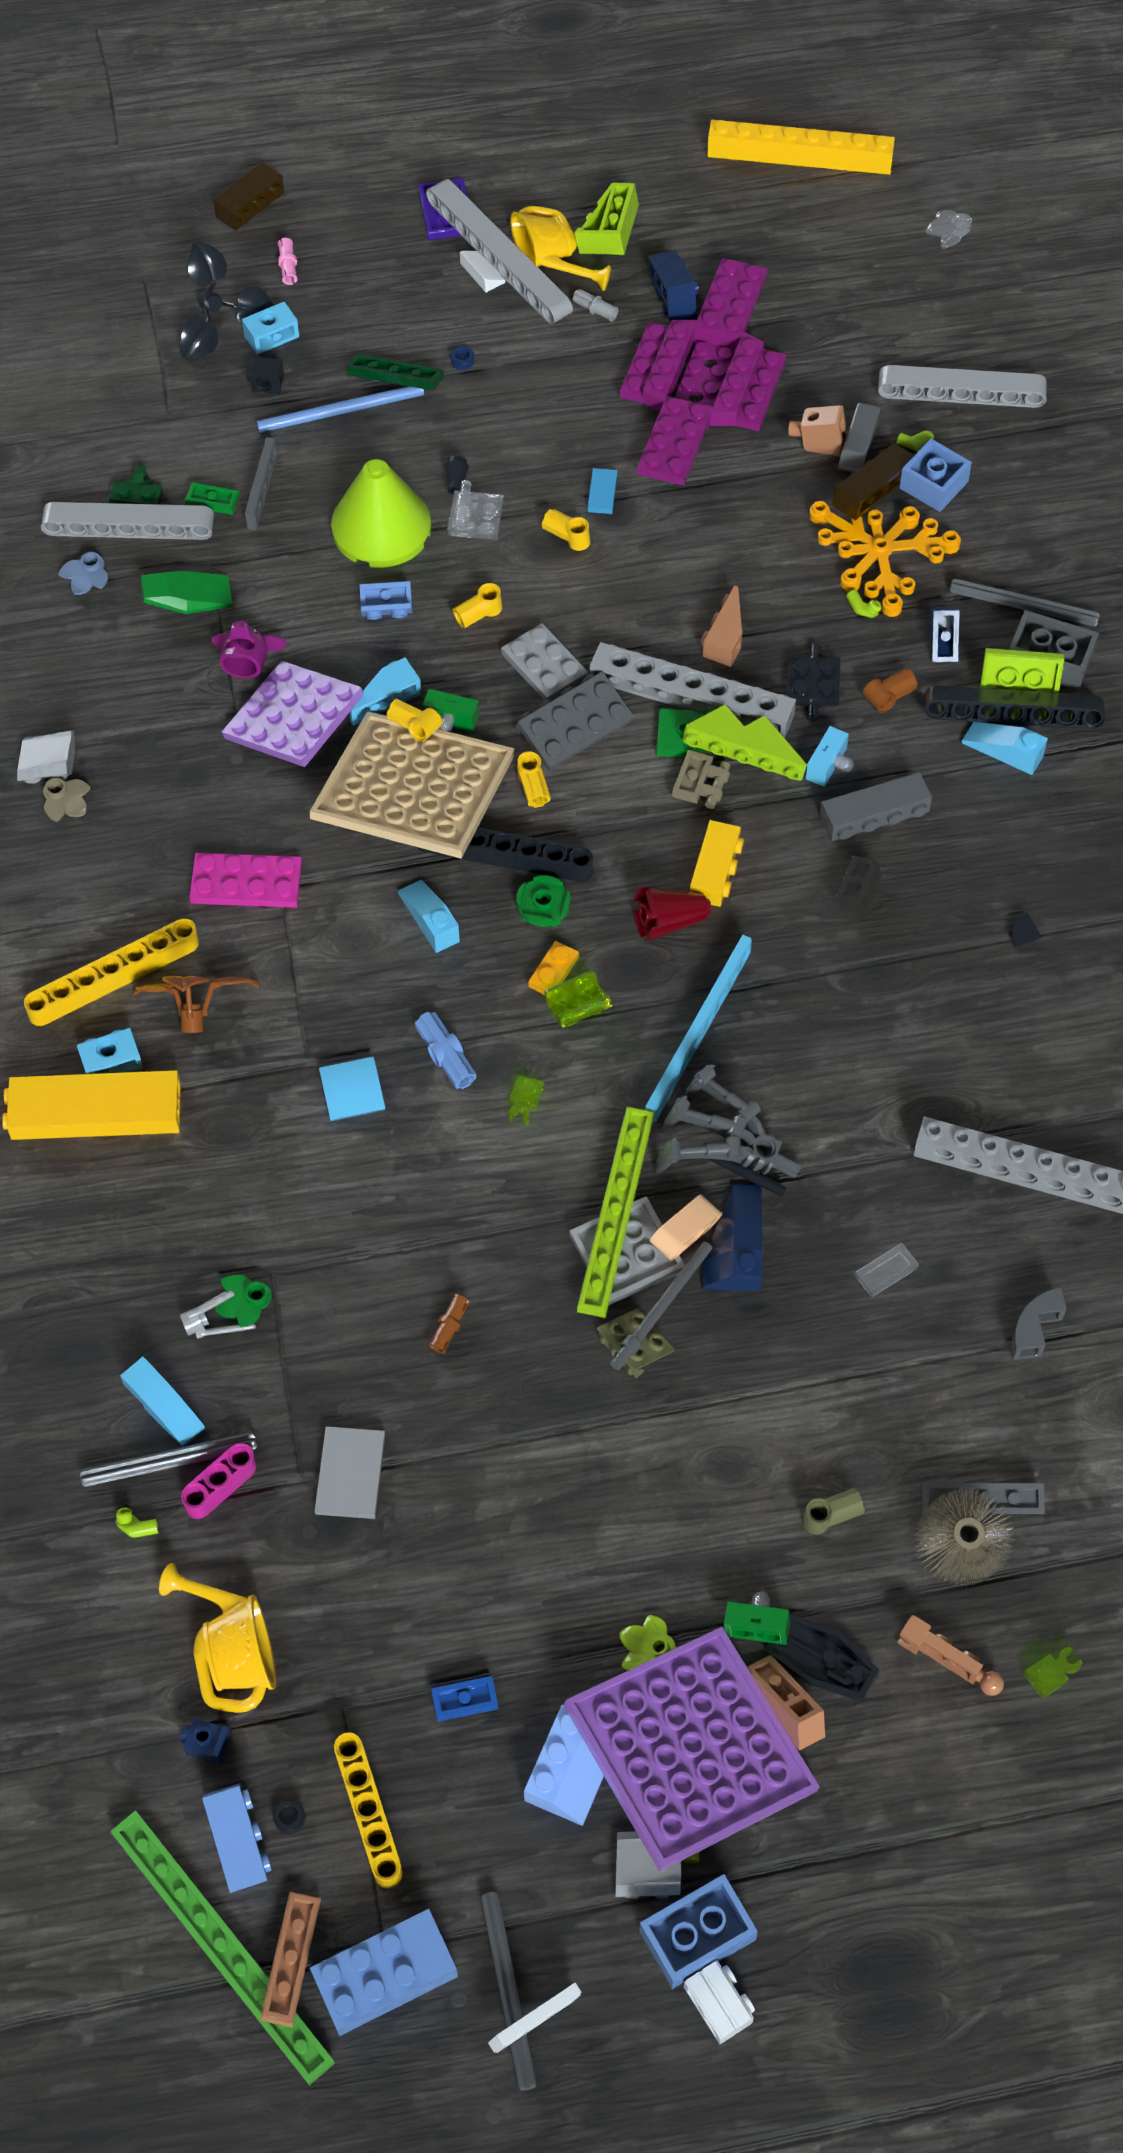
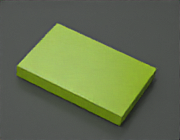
[980,648,1064,693]

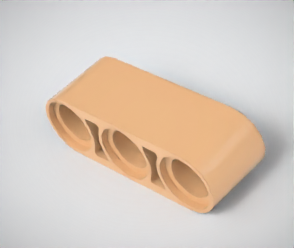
[650,1194,722,1261]

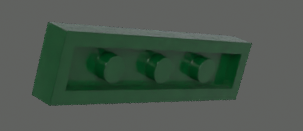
[346,353,444,391]

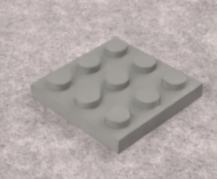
[569,1196,685,1305]

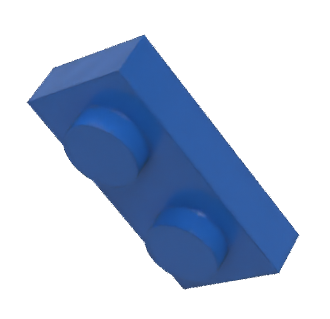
[431,1676,499,1722]

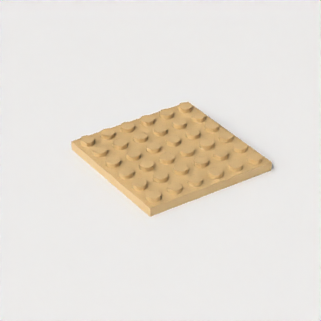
[310,711,514,859]

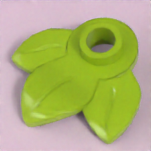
[619,1615,677,1671]

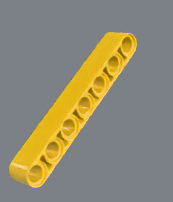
[24,919,199,1026]

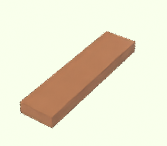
[260,1892,321,2028]

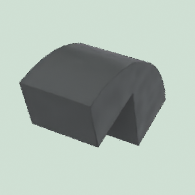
[1012,1288,1067,1360]

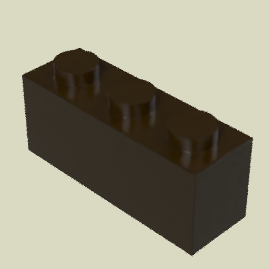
[213,162,284,231]

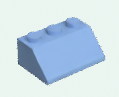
[524,1705,604,1826]

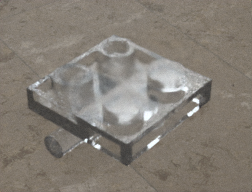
[448,480,504,540]

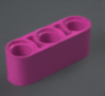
[181,1443,257,1519]

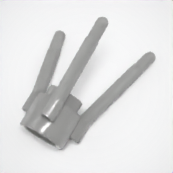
[180,1291,256,1339]

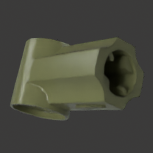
[803,1488,865,1535]

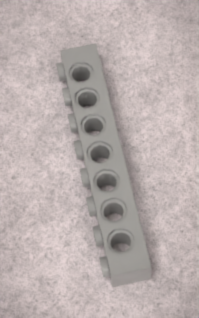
[590,642,796,738]
[914,1117,1123,1214]

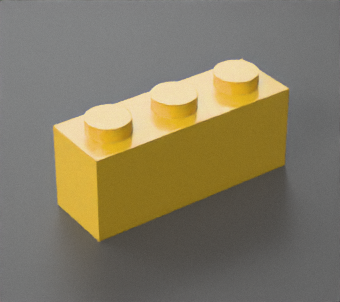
[690,820,744,907]

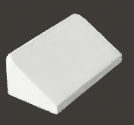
[460,251,505,292]

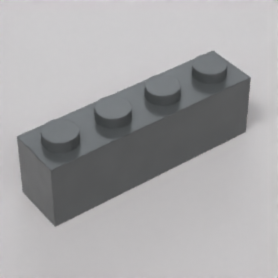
[820,772,932,842]

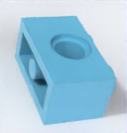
[242,302,299,355]
[77,1028,143,1074]

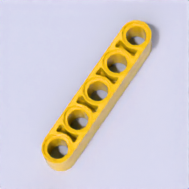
[334,1732,403,1889]

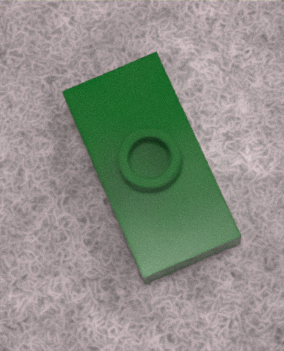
[185,482,240,515]

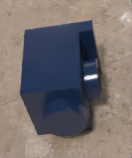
[180,1718,232,1765]

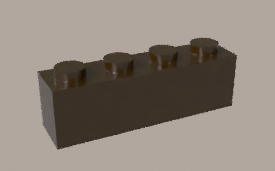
[831,443,915,520]

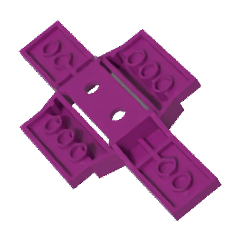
[620,258,787,486]

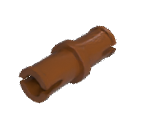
[428,1294,470,1354]

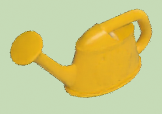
[510,206,611,291]
[159,1563,276,1713]

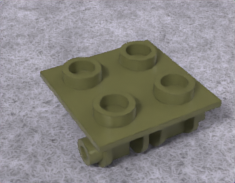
[597,1308,675,1378]

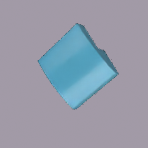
[319,1057,385,1121]

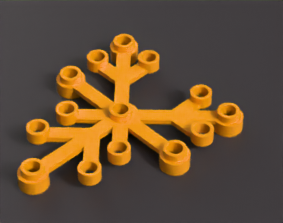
[809,501,961,617]

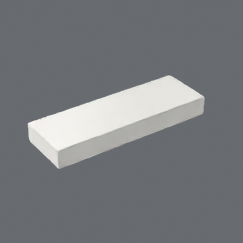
[488,1983,582,2053]

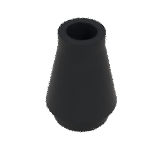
[445,455,469,495]

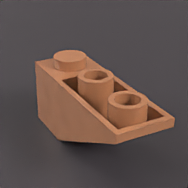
[701,586,742,667]

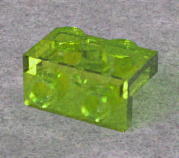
[544,970,612,1028]

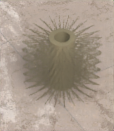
[914,1488,1015,1587]

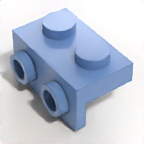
[360,581,412,620]

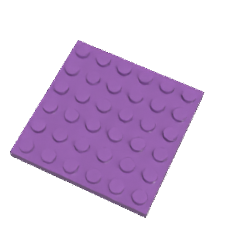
[563,1627,820,1872]

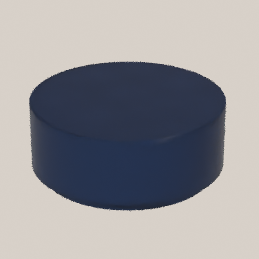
[450,346,475,370]

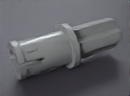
[573,289,619,322]

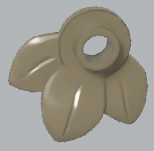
[43,778,90,822]

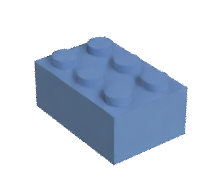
[639,1874,758,1989]

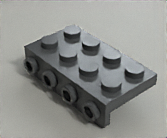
[515,672,634,771]

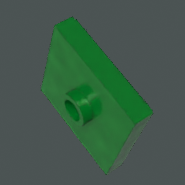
[657,708,712,758]

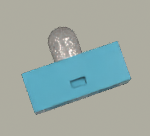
[806,726,854,787]

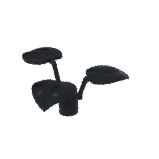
[180,241,274,358]

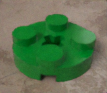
[516,875,570,927]

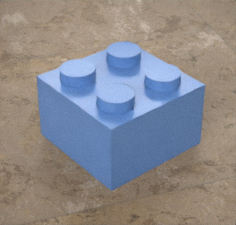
[900,439,972,512]

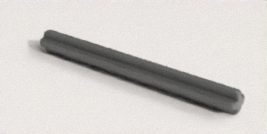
[950,578,1100,627]
[80,1432,257,1487]
[481,1892,536,2091]

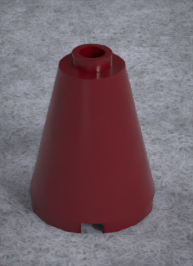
[634,887,712,941]

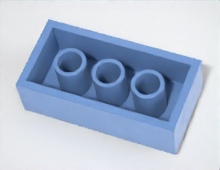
[310,1909,458,2036]

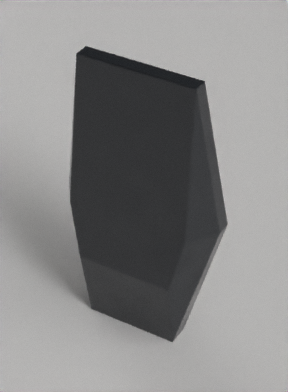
[765,1614,879,1702]

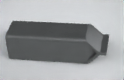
[837,403,881,473]

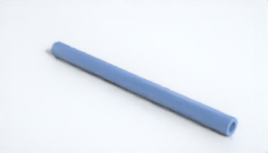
[257,386,424,433]

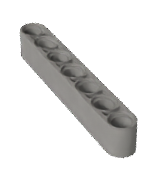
[878,365,1047,408]
[41,502,214,540]

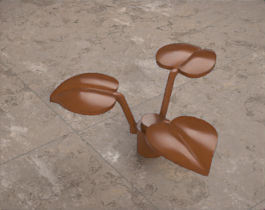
[133,976,259,1033]

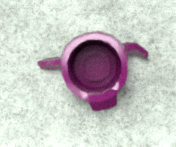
[212,621,287,678]

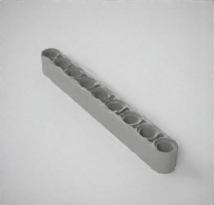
[426,179,573,324]

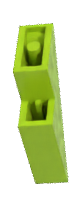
[682,705,807,781]

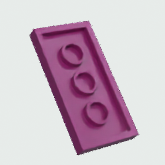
[190,853,302,908]

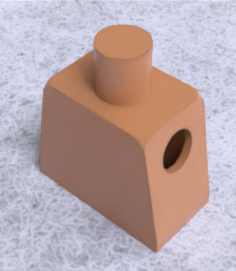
[789,405,847,456]

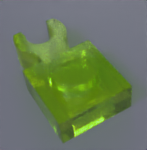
[508,1075,544,1126]
[1024,1647,1083,1699]

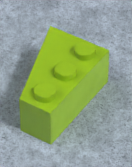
[574,183,639,255]

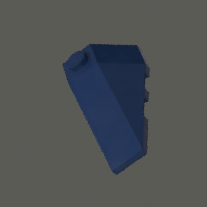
[702,1184,762,1291]

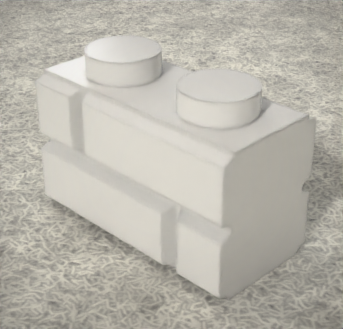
[684,1961,755,2044]

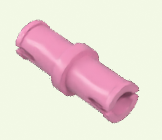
[278,238,297,285]

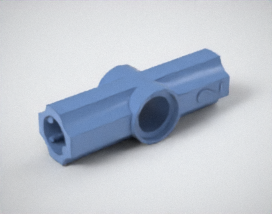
[415,1012,476,1089]

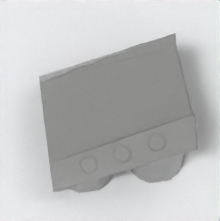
[17,730,75,783]
[615,1832,681,1900]

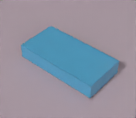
[588,468,617,514]

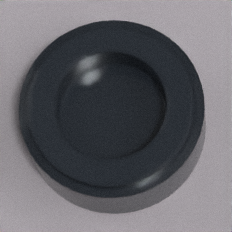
[273,1800,306,1834]

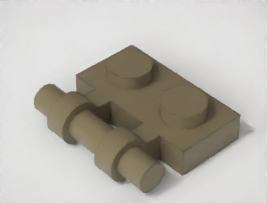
[672,750,730,809]

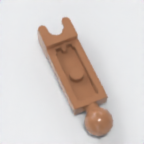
[897,1615,1004,1696]

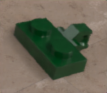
[109,465,163,505]

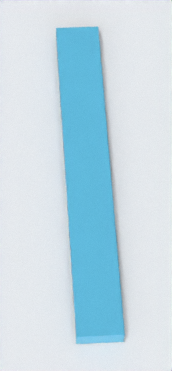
[645,935,752,1123]

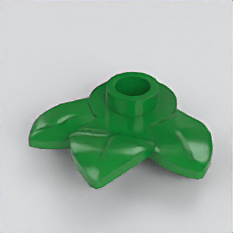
[215,1275,272,1328]

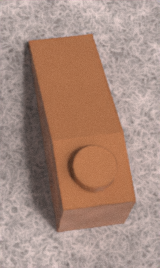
[747,1655,825,1751]

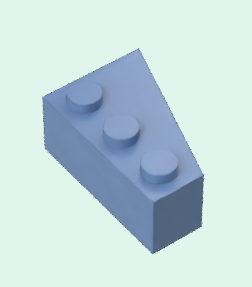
[202,1783,272,1893]

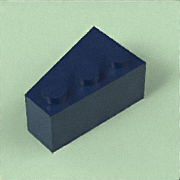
[648,250,699,326]

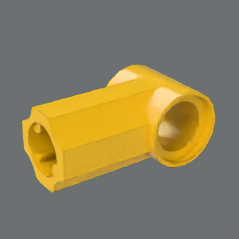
[542,509,590,551]
[452,583,502,628]
[387,699,442,742]
[517,751,550,808]

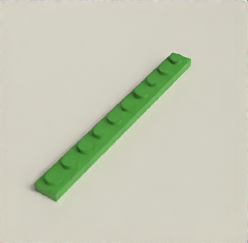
[110,1811,335,2086]

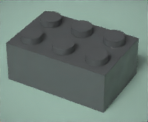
[1009,610,1099,690]

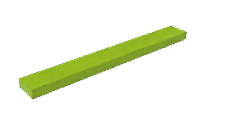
[577,1107,654,1318]

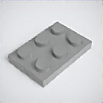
[501,623,588,701]

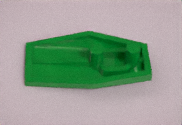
[140,571,233,614]

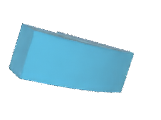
[120,1357,205,1447]

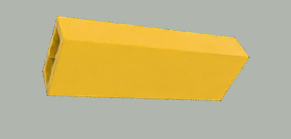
[3,1070,181,1140]

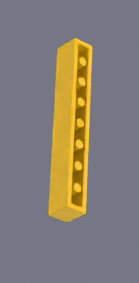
[708,120,895,175]

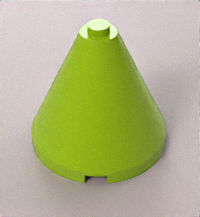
[331,459,431,568]

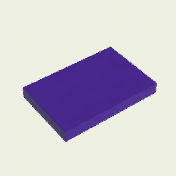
[418,178,467,240]

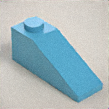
[350,658,421,726]
[962,722,1048,775]
[398,880,460,953]

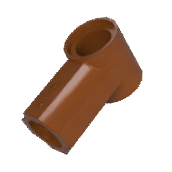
[863,669,918,713]

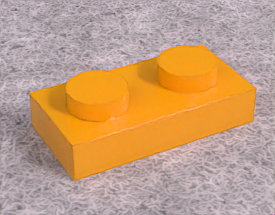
[528,941,579,998]

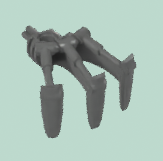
[655,1065,802,1178]

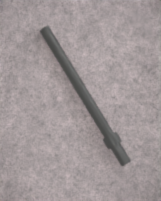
[610,1242,712,1370]

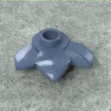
[58,552,108,595]

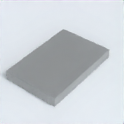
[315,1427,385,1519]

